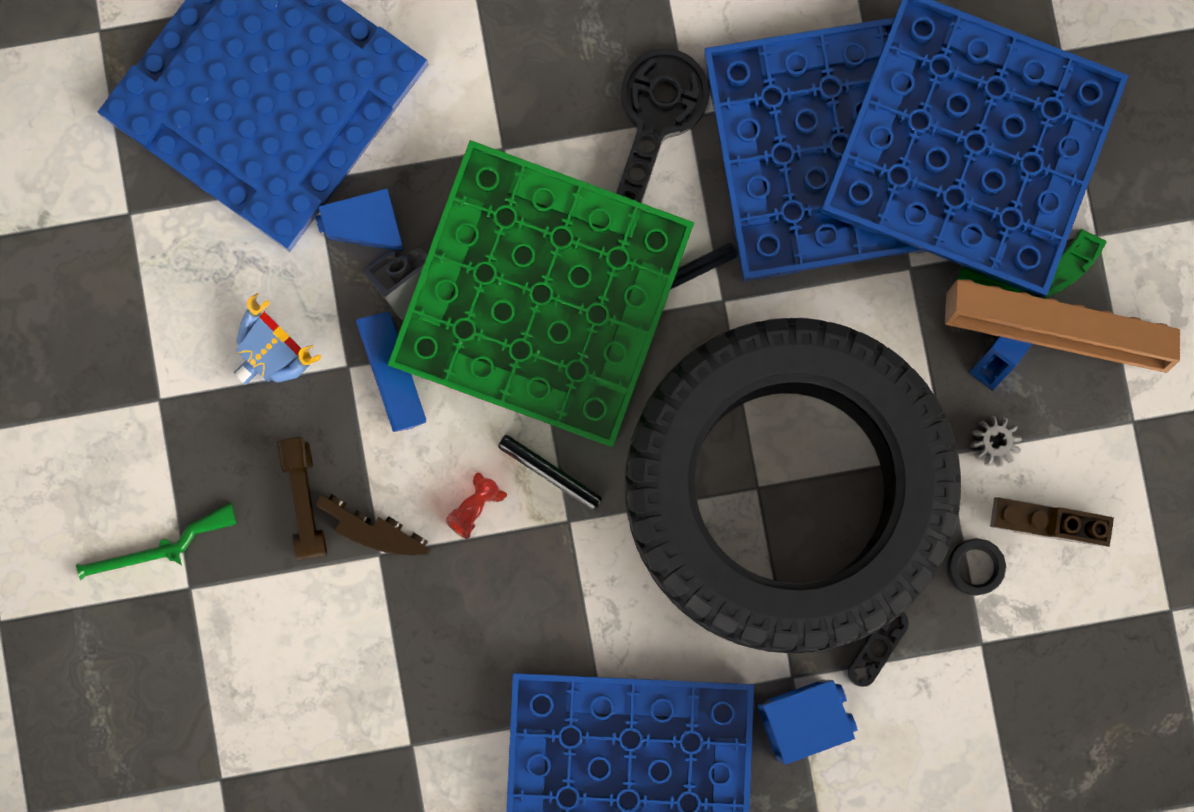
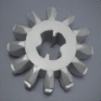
[970,416,1022,467]

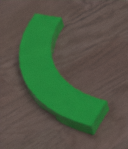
[955,229,1107,299]

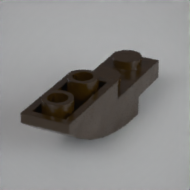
[316,494,431,556]
[990,497,1114,547]

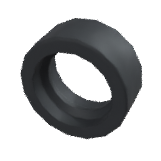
[947,538,1006,596]

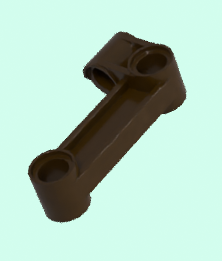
[277,437,327,561]

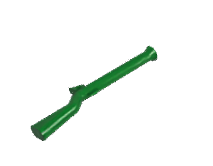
[76,502,237,580]

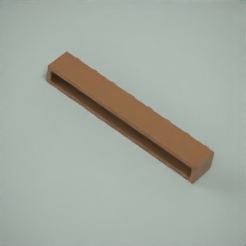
[945,279,1180,373]

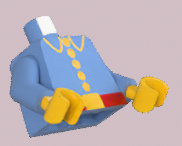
[234,293,321,385]

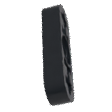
[848,612,909,687]

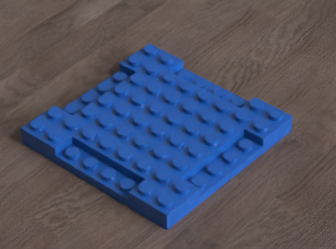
[98,0,428,252]
[820,0,1129,298]
[704,17,926,282]
[506,673,754,812]

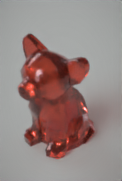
[446,472,507,539]

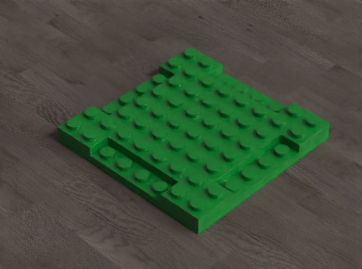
[388,140,695,447]

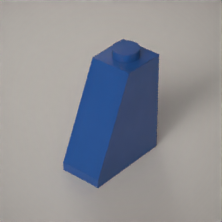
[315,189,404,251]
[969,336,1032,391]

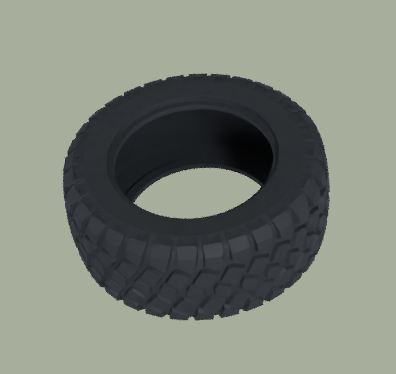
[625,318,961,653]

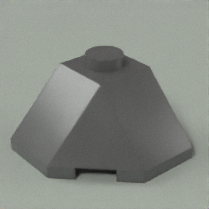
[362,248,427,320]

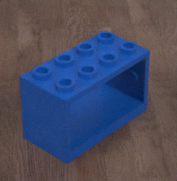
[756,679,858,765]

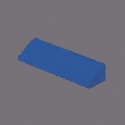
[356,312,426,432]

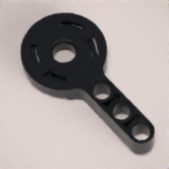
[616,49,709,203]

